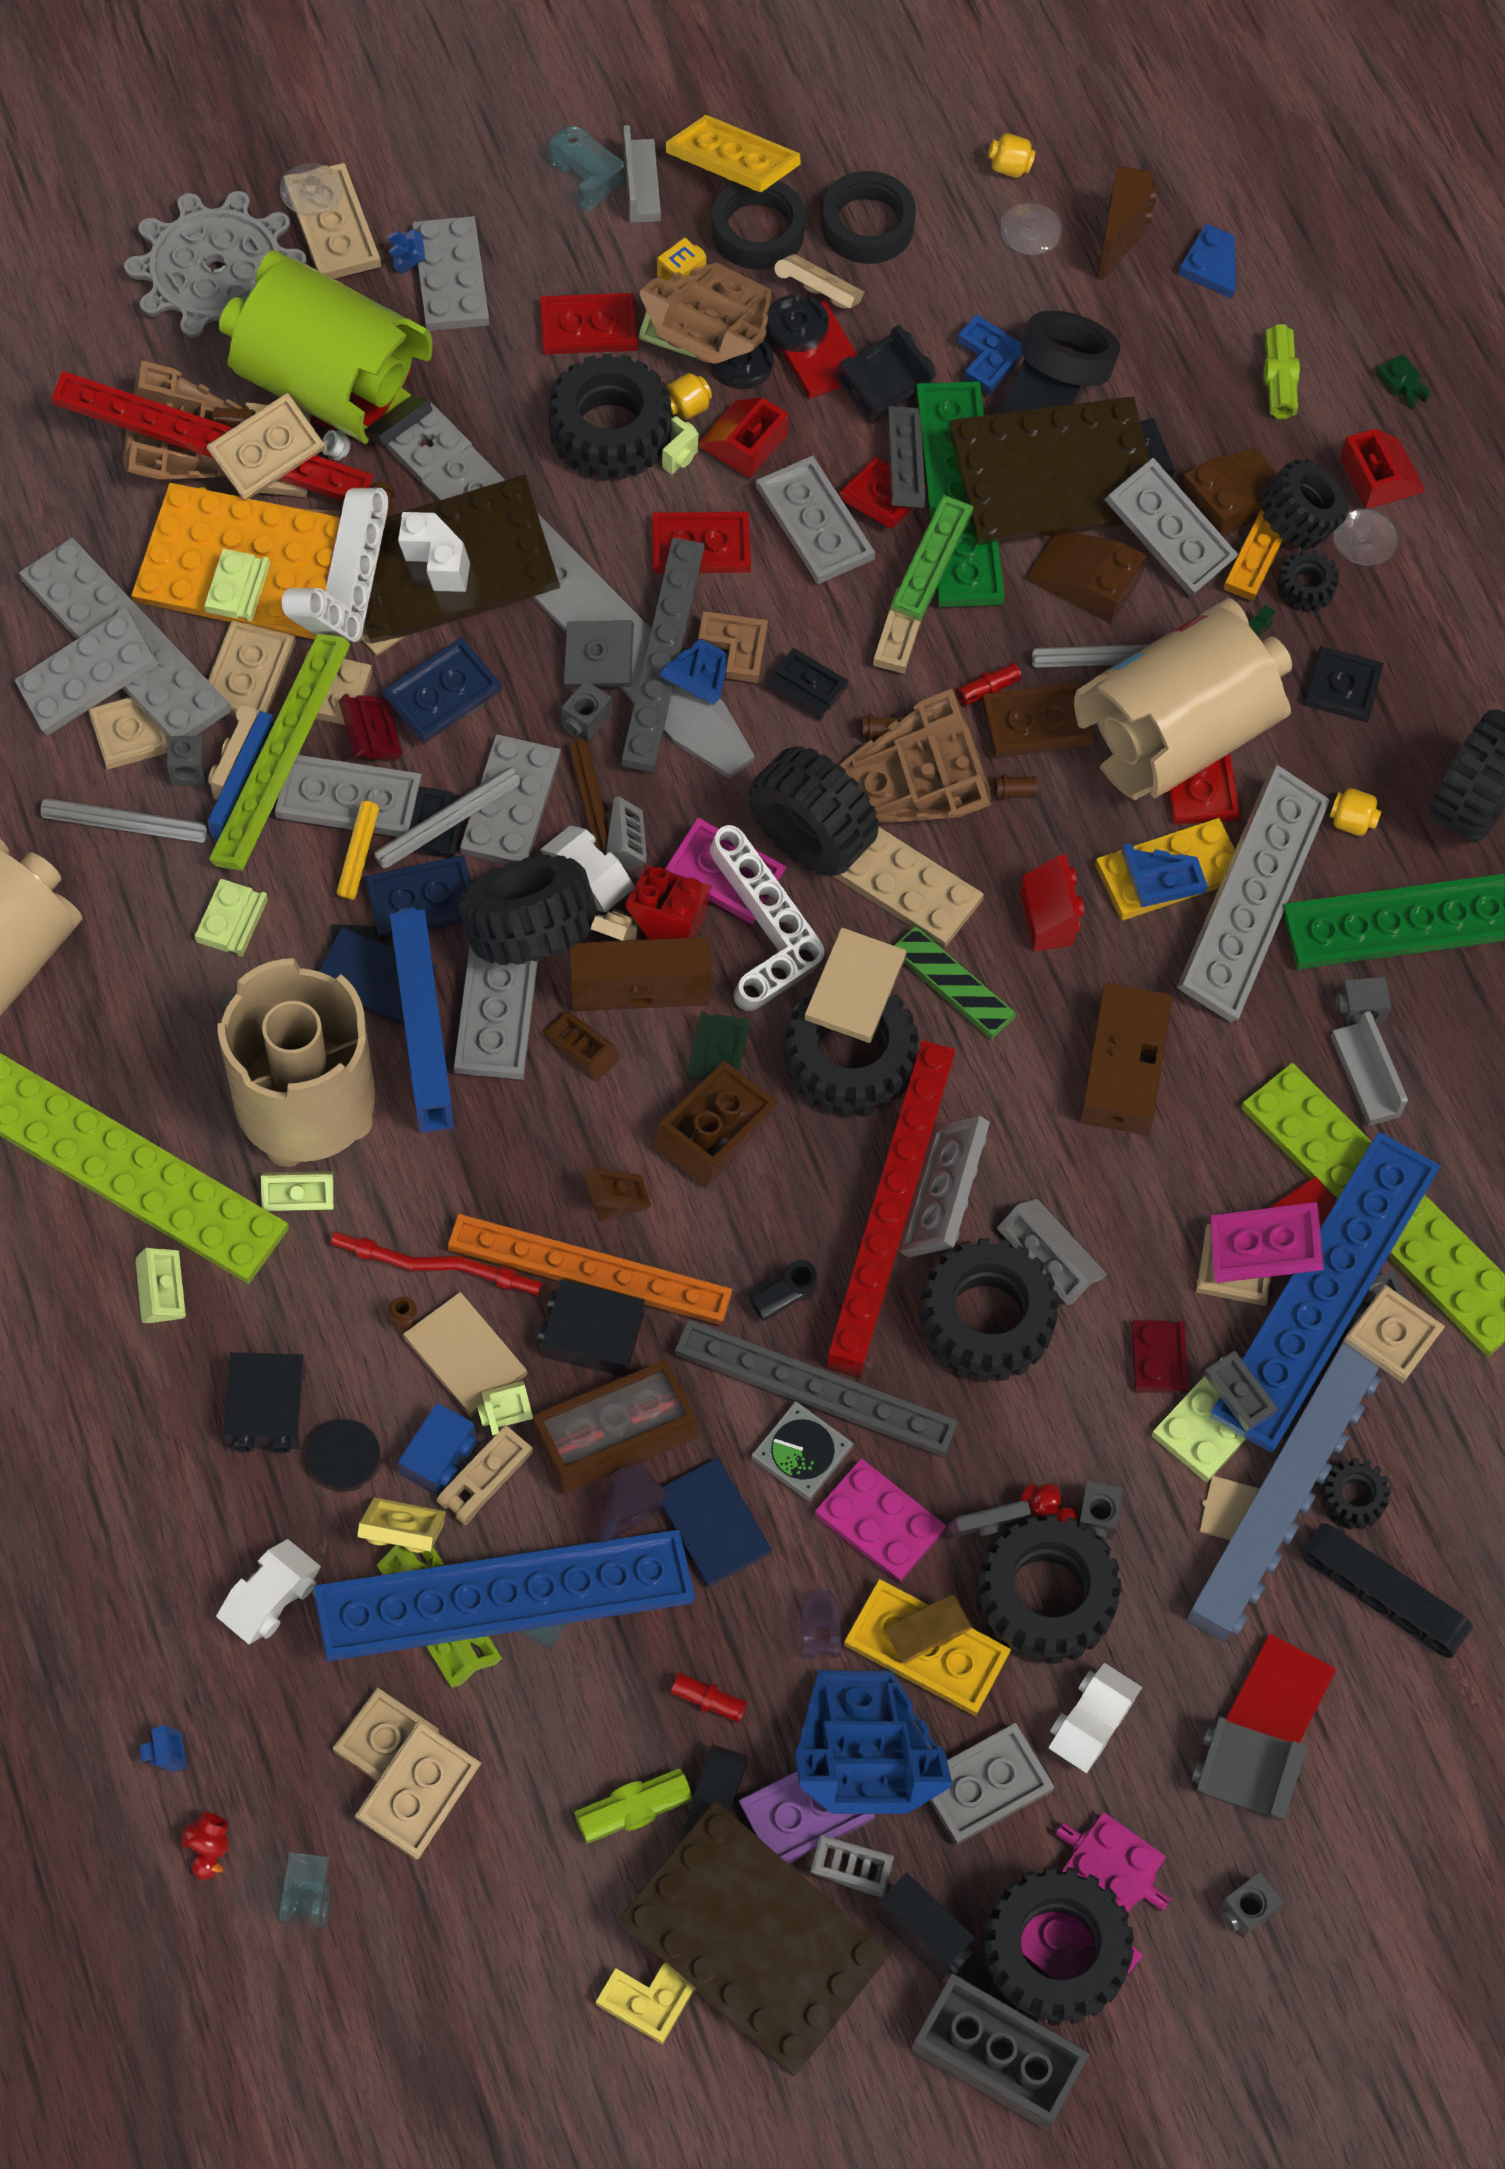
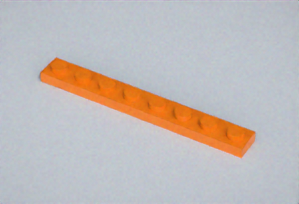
[448,1214,733,1326]

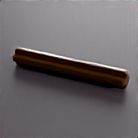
[569,739,609,855]

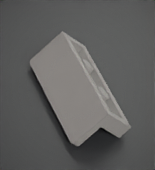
[623,125,661,223]
[1331,1011,1408,1126]
[997,1199,1107,1305]

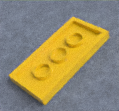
[666,115,801,193]
[1095,818,1235,921]
[844,1579,1011,1717]

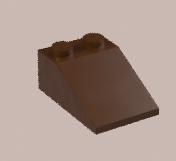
[1098,166,1158,280]
[1181,449,1277,538]
[1026,532,1147,624]
[653,1061,778,1188]

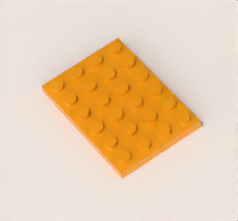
[131,483,341,640]

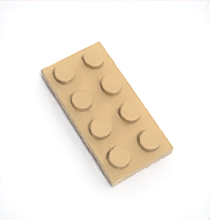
[285,163,381,279]
[833,827,984,949]

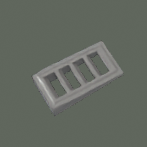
[606,796,647,871]
[810,1835,894,1898]

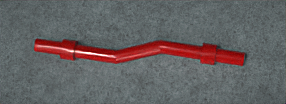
[330,1231,543,1296]

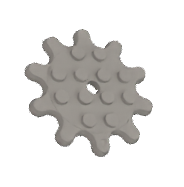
[124,191,306,338]

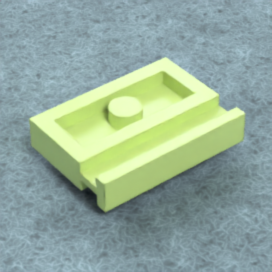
[204,549,271,621]
[195,879,268,957]

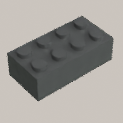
[911,1973,1090,2131]

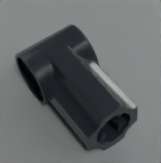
[747,1260,817,1322]

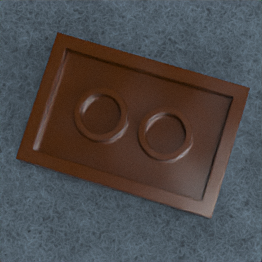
[982,681,1094,758]

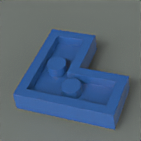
[957,314,1024,395]

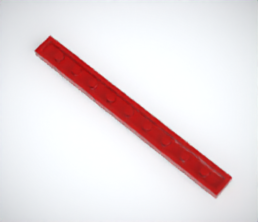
[51,371,373,502]

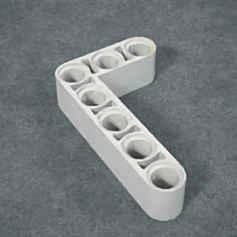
[282,488,389,642]
[710,825,825,1011]

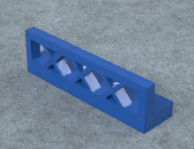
[208,711,274,840]

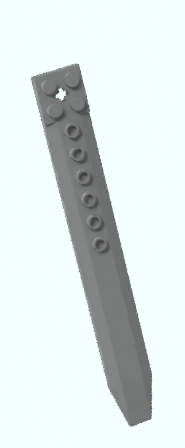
[385,403,755,779]

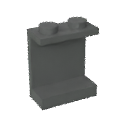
[1191,1716,1307,1821]

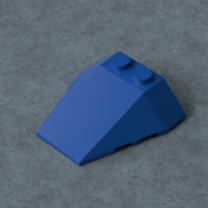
[795,1670,952,1814]

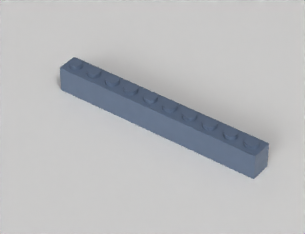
[1186,1314,1382,1643]

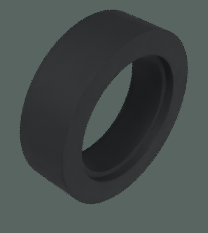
[821,171,916,264]
[711,180,806,270]
[1021,310,1121,386]

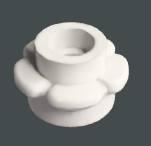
[322,430,351,461]

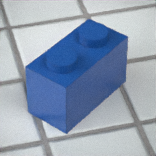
[398,1403,477,1495]

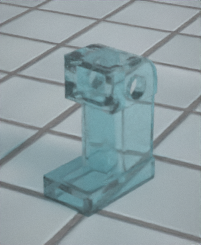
[548,126,625,212]
[278,1852,333,1930]

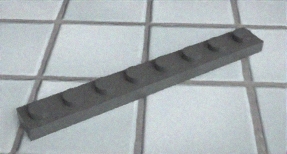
[621,537,705,772]
[675,1319,959,1457]

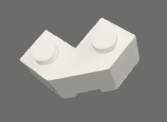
[398,512,470,592]
[540,825,635,912]
[216,1539,321,1644]
[1049,1663,1142,1773]

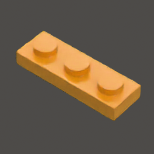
[1224,510,1283,602]

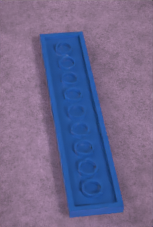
[1209,1131,1441,1454]
[313,1530,695,1662]

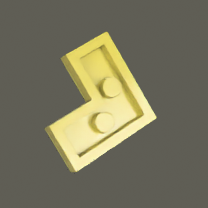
[596,1964,694,2045]

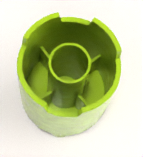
[219,250,432,444]

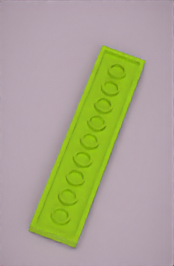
[0,1053,289,1285]
[1241,1062,1505,1357]

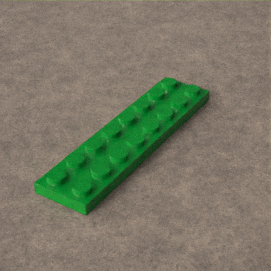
[916,381,1005,607]
[1283,874,1505,970]

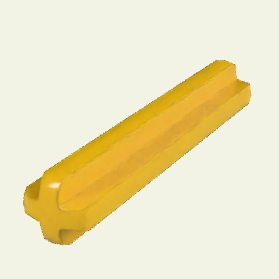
[337,801,379,900]

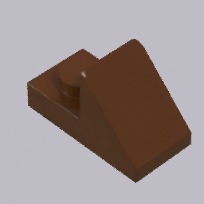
[584,1168,651,1221]

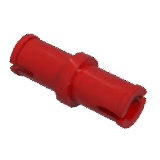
[955,662,1022,707]
[670,1671,748,1724]

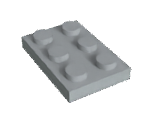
[929,1723,1055,1845]

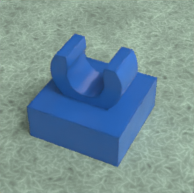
[387,229,425,274]
[139,1725,187,1772]

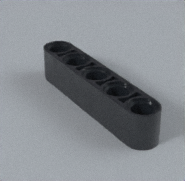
[1300,1523,1473,1658]
[679,1744,749,1843]

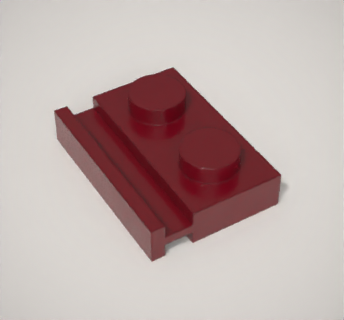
[338,694,402,761]
[1131,1320,1188,1393]

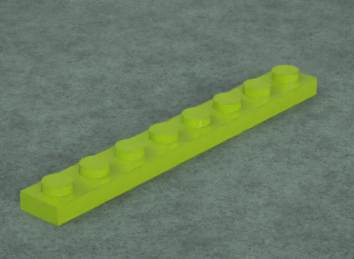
[209,634,350,871]

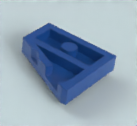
[1178,223,1236,299]
[659,639,729,705]
[1121,844,1208,908]

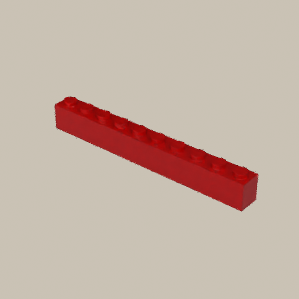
[826,1040,956,1378]

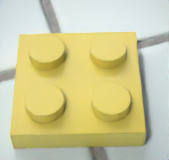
[358,1497,446,1553]

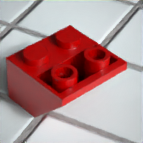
[698,397,789,478]
[1340,428,1425,510]
[1019,854,1084,952]
[626,865,712,940]

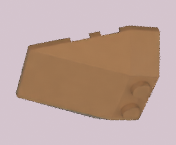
[639,262,772,364]
[122,360,242,479]
[839,689,991,823]

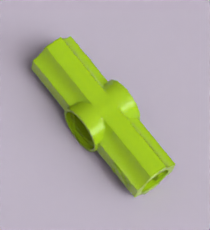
[1263,324,1300,419]
[574,1768,693,1844]

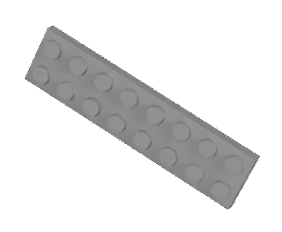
[19,538,231,737]
[1176,765,1330,1023]

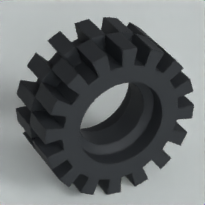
[1277,549,1339,613]
[1321,1458,1391,1530]

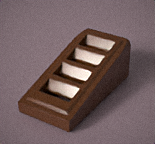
[543,1010,619,1081]

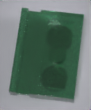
[687,1011,750,1081]

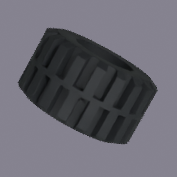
[1259,459,1349,549]

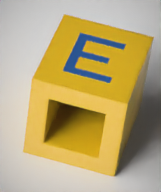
[657,238,706,281]

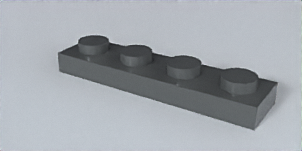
[887,406,925,508]

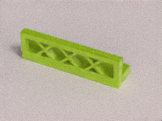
[377,1545,502,1688]

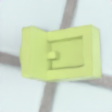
[662,416,698,475]
[477,1381,533,1436]

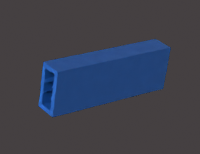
[390,908,454,1133]

